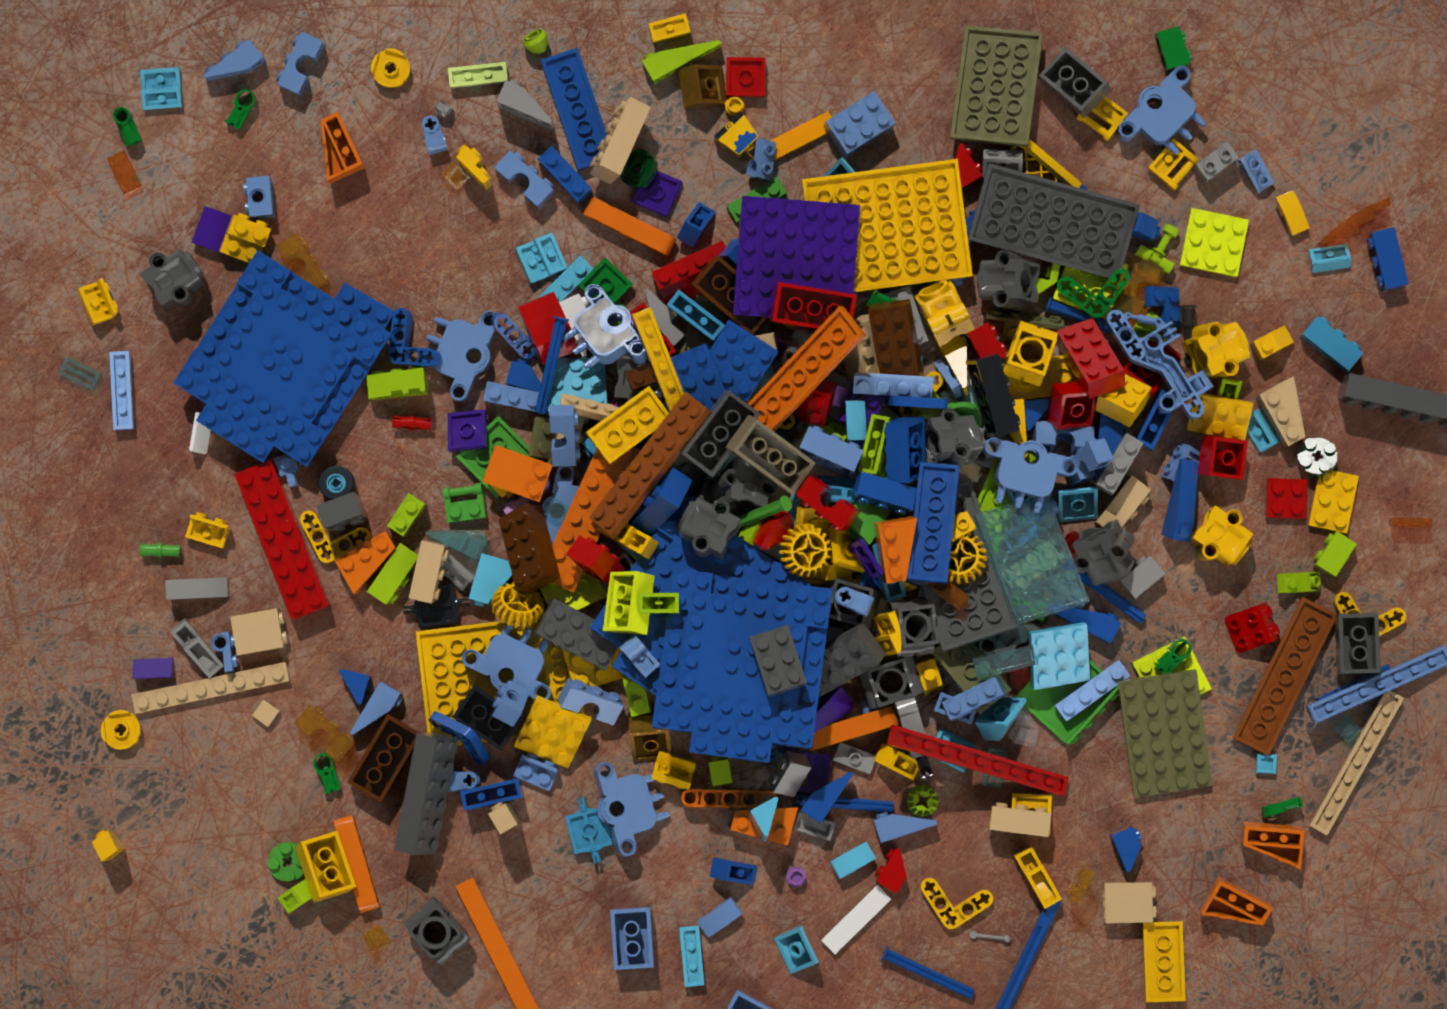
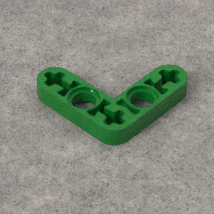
[1057,268,1130,318]

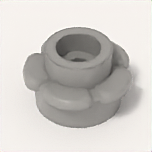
[434,100,453,117]

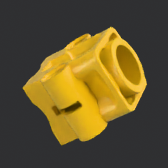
[915,280,974,347]
[1003,320,1058,387]
[1181,322,1251,379]
[1190,505,1254,567]

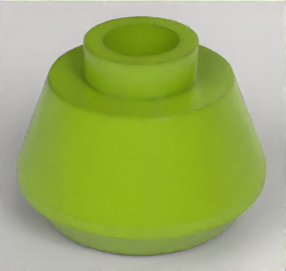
[523,29,548,54]

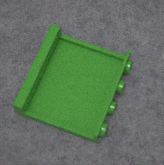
[1014,659,1119,745]

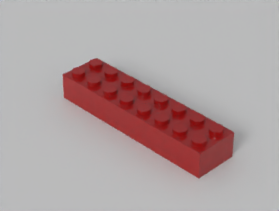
[234,459,331,621]

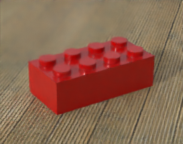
[770,282,857,329]
[1056,318,1126,399]

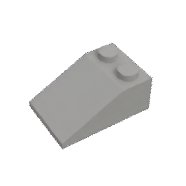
[496,79,554,131]

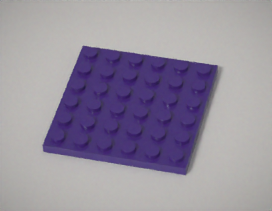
[733,196,860,317]

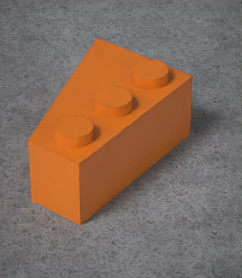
[320,112,365,184]
[334,531,397,595]
[730,807,798,846]
[1240,821,1305,870]

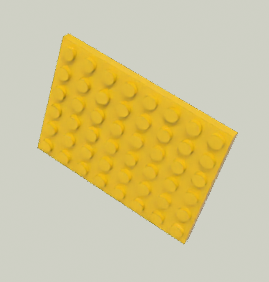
[801,159,973,292]
[416,619,584,746]

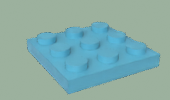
[548,357,607,415]
[1029,622,1090,690]

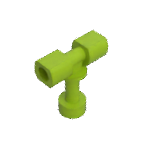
[1134,224,1179,275]

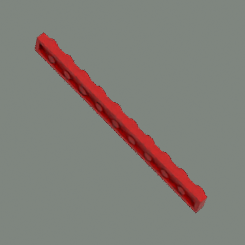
[887,725,1069,796]

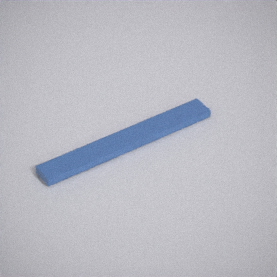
[1305,645,1447,724]

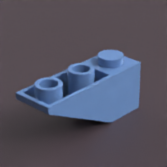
[203,39,266,81]

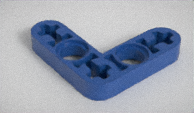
[388,308,442,367]
[491,312,535,359]
[882,396,948,409]
[428,711,490,766]

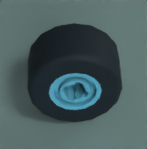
[319,466,355,500]

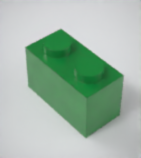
[1155,26,1192,73]

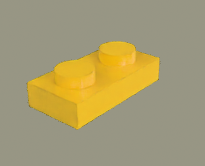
[648,13,691,43]

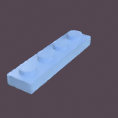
[109,351,134,430]
[853,372,934,398]
[1054,660,1130,721]

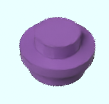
[786,867,806,887]

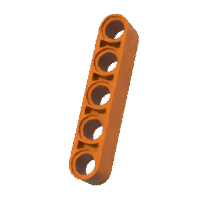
[583,197,677,257]
[808,705,899,751]
[681,789,778,808]
[334,814,380,913]

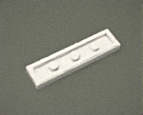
[821,885,891,954]

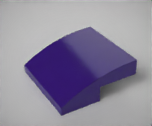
[191,206,232,257]
[849,538,884,579]

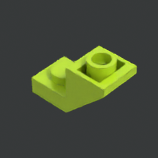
[1036,263,1060,295]
[1277,572,1321,593]
[277,879,312,914]

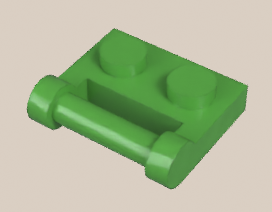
[443,483,487,523]

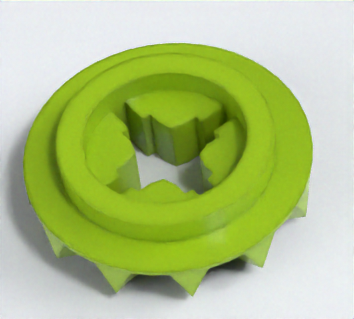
[907,785,939,817]

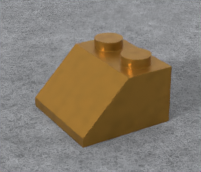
[678,64,727,109]
[628,715,672,762]

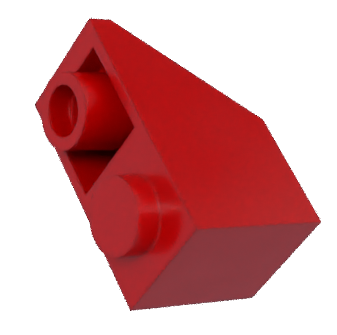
[955,143,983,190]
[753,511,794,550]
[875,847,907,894]

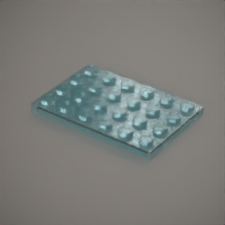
[973,495,1090,625]

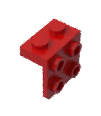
[1225,601,1280,653]

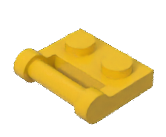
[1076,96,1128,142]
[1148,138,1200,191]

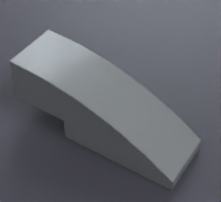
[645,289,685,348]
[165,577,229,600]
[170,618,224,678]

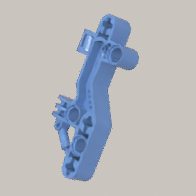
[1105,310,1214,420]

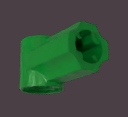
[113,107,142,147]

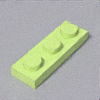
[448,62,508,89]

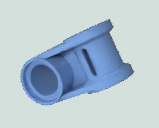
[422,115,448,155]
[835,587,875,617]
[448,771,480,792]

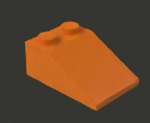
[482,445,553,502]

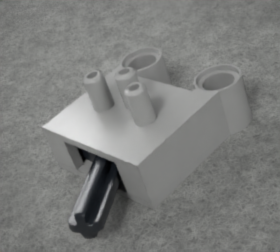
[893,697,933,780]

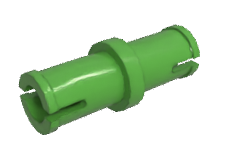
[139,543,180,558]

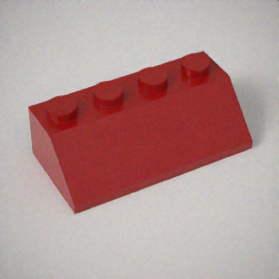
[651,240,726,306]

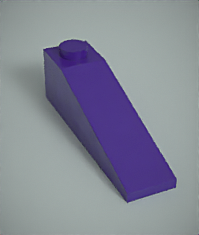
[788,686,855,747]

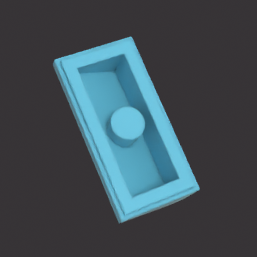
[1308,244,1351,273]
[845,401,867,441]
[1247,408,1280,453]

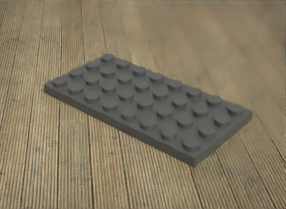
[968,163,1140,281]
[899,479,1019,652]

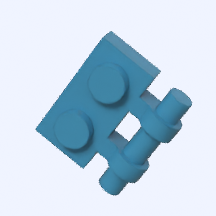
[817,475,855,505]

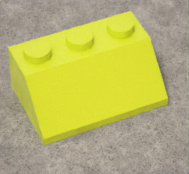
[603,571,655,635]

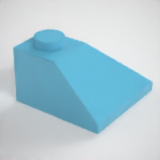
[975,697,1026,741]

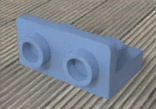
[1161,443,1200,483]
[513,752,559,791]

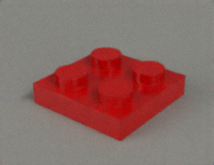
[726,57,766,98]
[1266,478,1307,519]

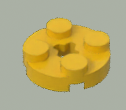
[371,48,411,88]
[101,710,141,750]

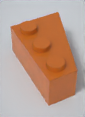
[874,516,917,584]
[1199,876,1273,925]

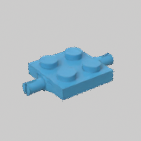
[565,797,613,864]

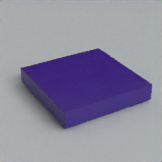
[631,171,682,218]
[448,409,487,452]

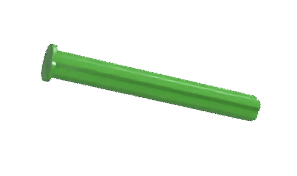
[737,495,792,528]

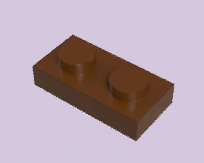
[626,363,658,391]

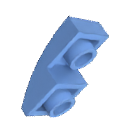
[697,897,743,938]

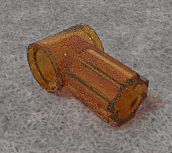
[931,581,970,610]

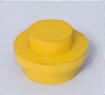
[725,96,744,116]

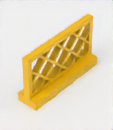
[1009,139,1083,188]

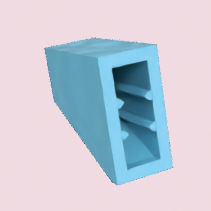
[469,553,513,607]

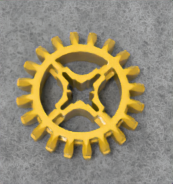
[779,524,832,578]
[948,532,987,584]
[491,582,545,629]

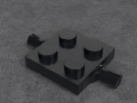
[403,584,470,628]

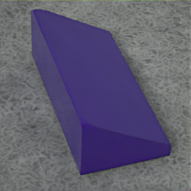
[132,658,174,679]

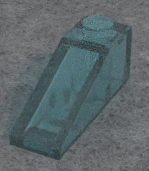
[425,529,490,561]
[973,645,1037,679]

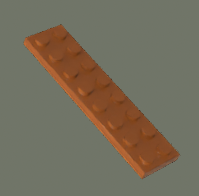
[589,392,712,538]
[1232,597,1336,756]

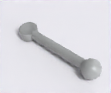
[969,931,1011,943]

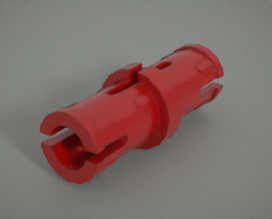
[392,415,432,431]

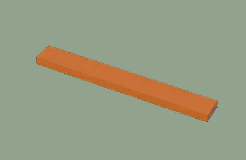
[455,877,539,1009]

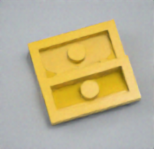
[872,611,902,656]

